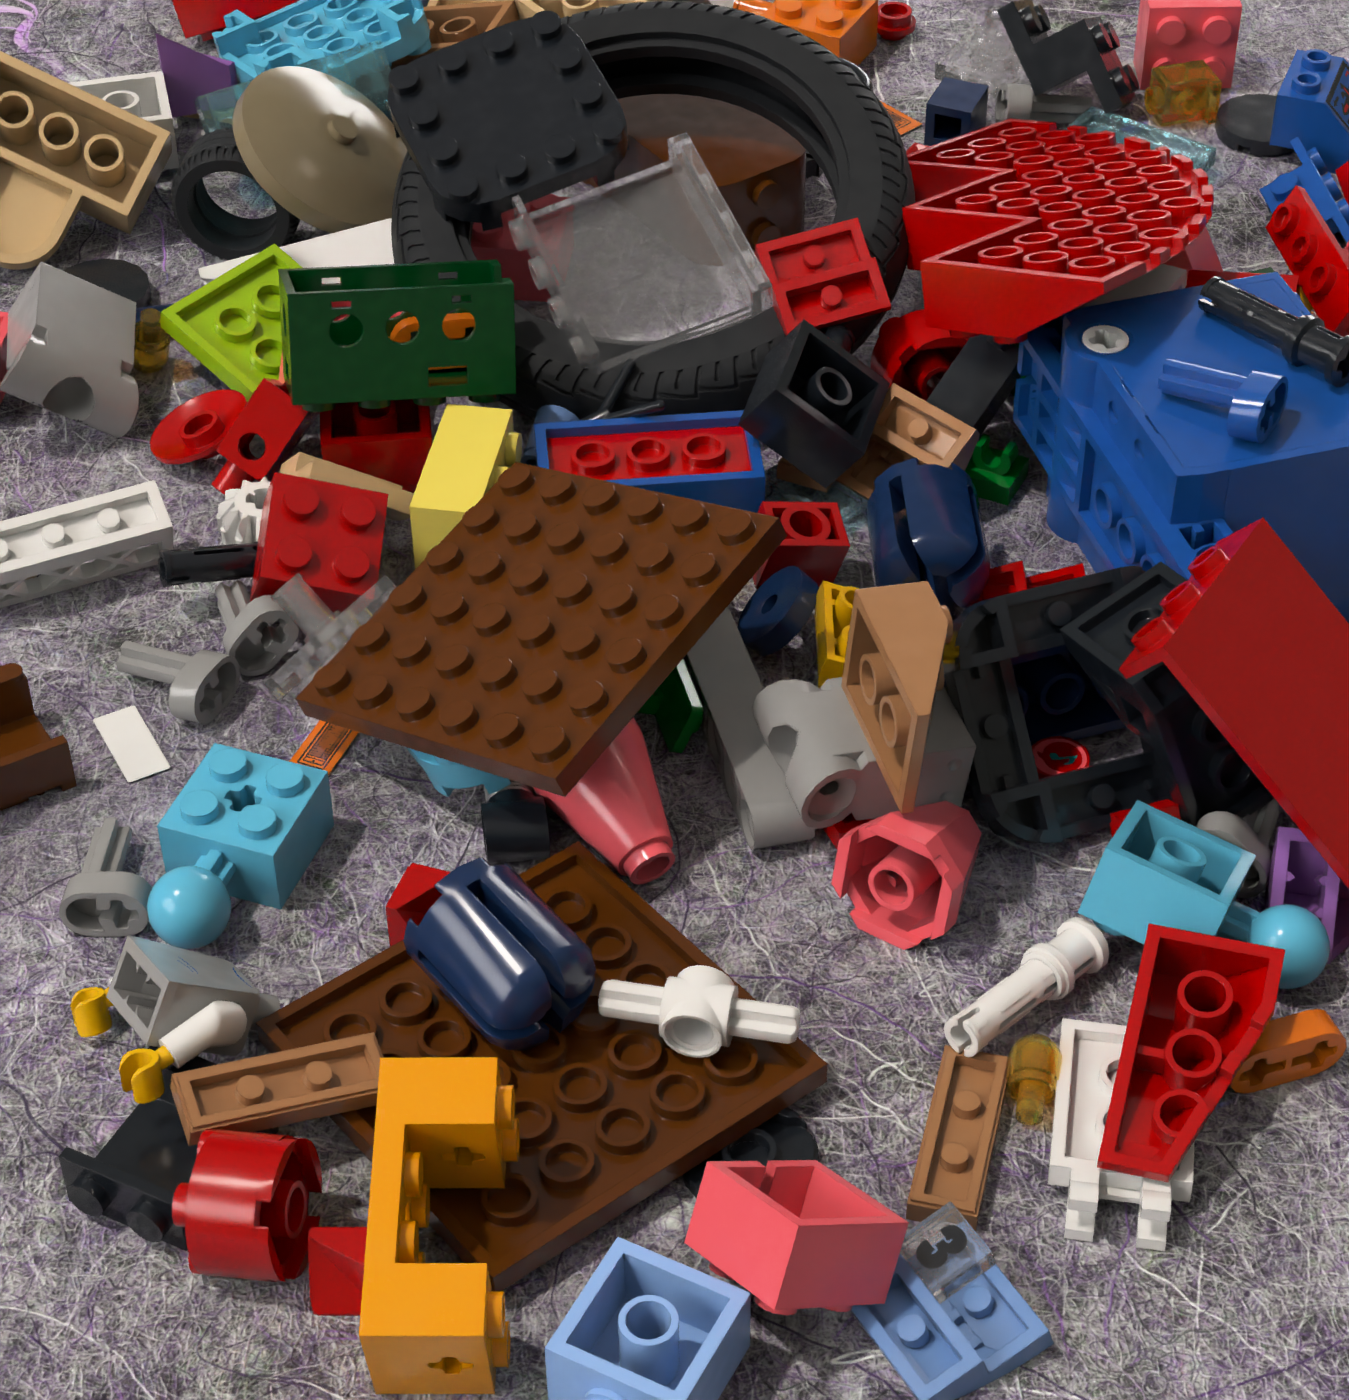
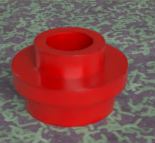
[877,2,916,41]

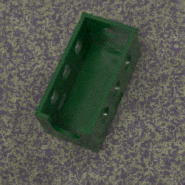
[278,260,516,412]

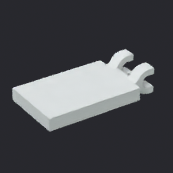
[1047,1018,1195,1251]

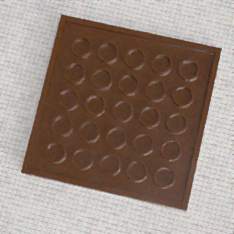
[295,462,787,797]
[256,841,828,1291]

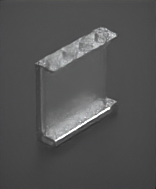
[508,132,773,376]

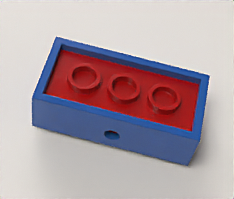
[534,410,766,513]

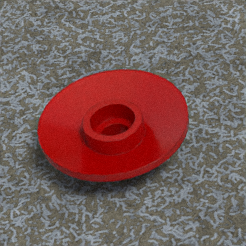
[150,389,247,465]

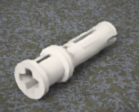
[944,917,1110,1057]

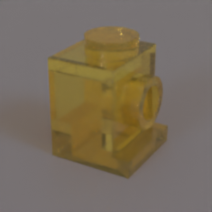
[1144,60,1222,127]

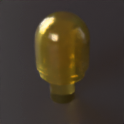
[133,308,170,374]
[1005,1034,1062,1125]

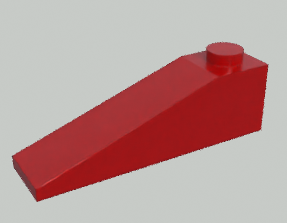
[1097,923,1285,1182]

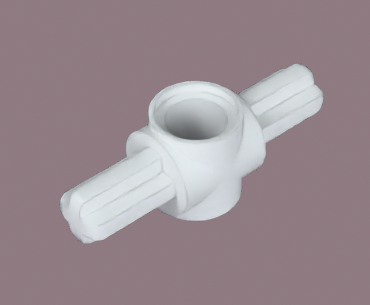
[598,965,800,1058]

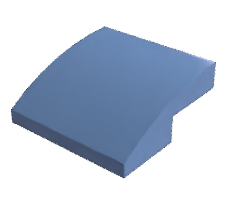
[850,1226,1054,1400]

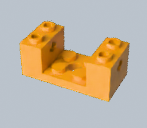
[359,1057,520,1394]

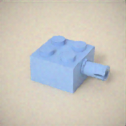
[544,1237,751,1400]

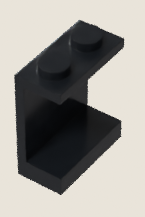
[58,1046,279,1251]

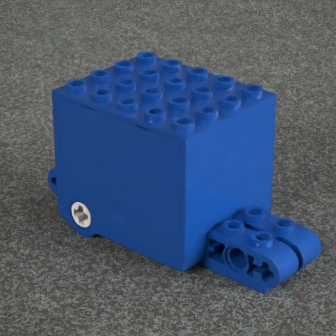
[1013,272,1349,623]

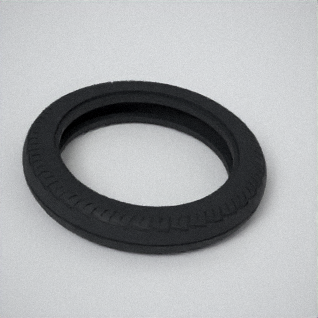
[391,1,915,420]

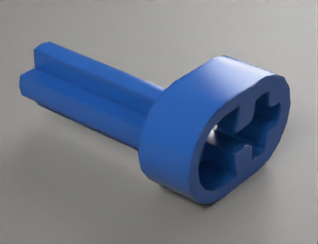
[1158,358,1288,444]

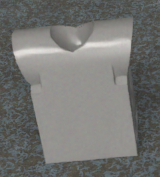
[0,261,139,438]
[752,677,976,829]

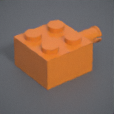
[733,0,878,66]

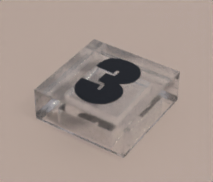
[899,1201,997,1304]

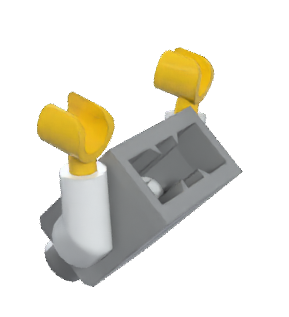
[70,935,280,1104]

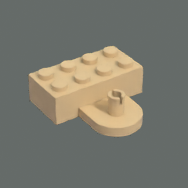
[0,51,172,270]

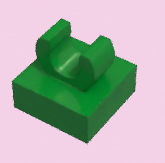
[965,434,1029,506]

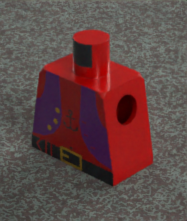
[212,378,320,495]

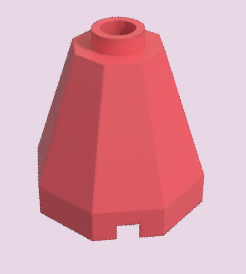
[831,800,982,950]

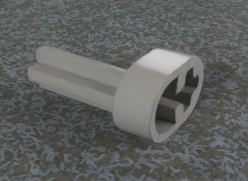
[995,83,1093,125]
[215,580,299,676]
[116,641,240,725]
[1196,798,1280,898]
[59,817,152,937]

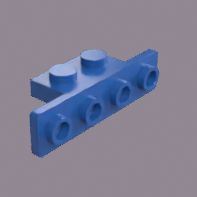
[1259,136,1349,244]

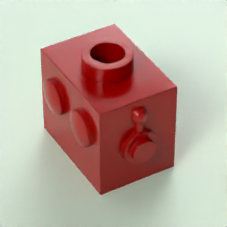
[753,501,850,589]

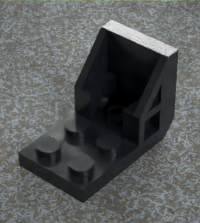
[1060,562,1274,827]

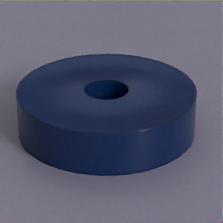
[737,566,819,656]

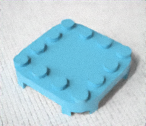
[212,0,432,86]

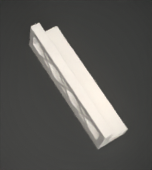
[0,480,173,608]

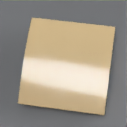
[279,452,414,521]

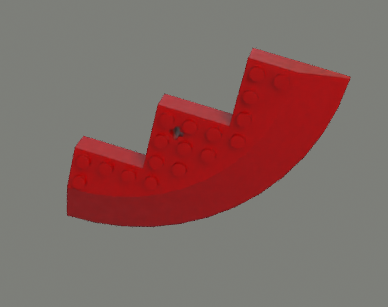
[902,118,1214,344]

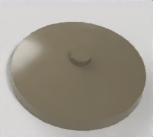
[233,66,408,233]

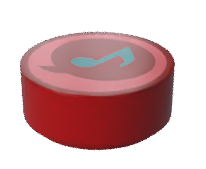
[1032,736,1090,779]

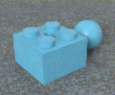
[147,743,334,949]
[1077,800,1330,989]

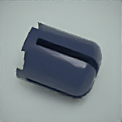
[866,458,990,617]
[403,857,596,1051]

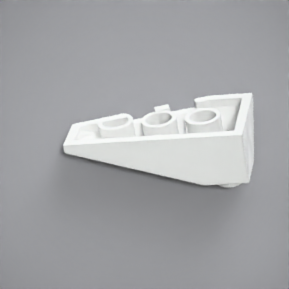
[198,218,394,284]

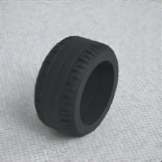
[171,127,301,261]

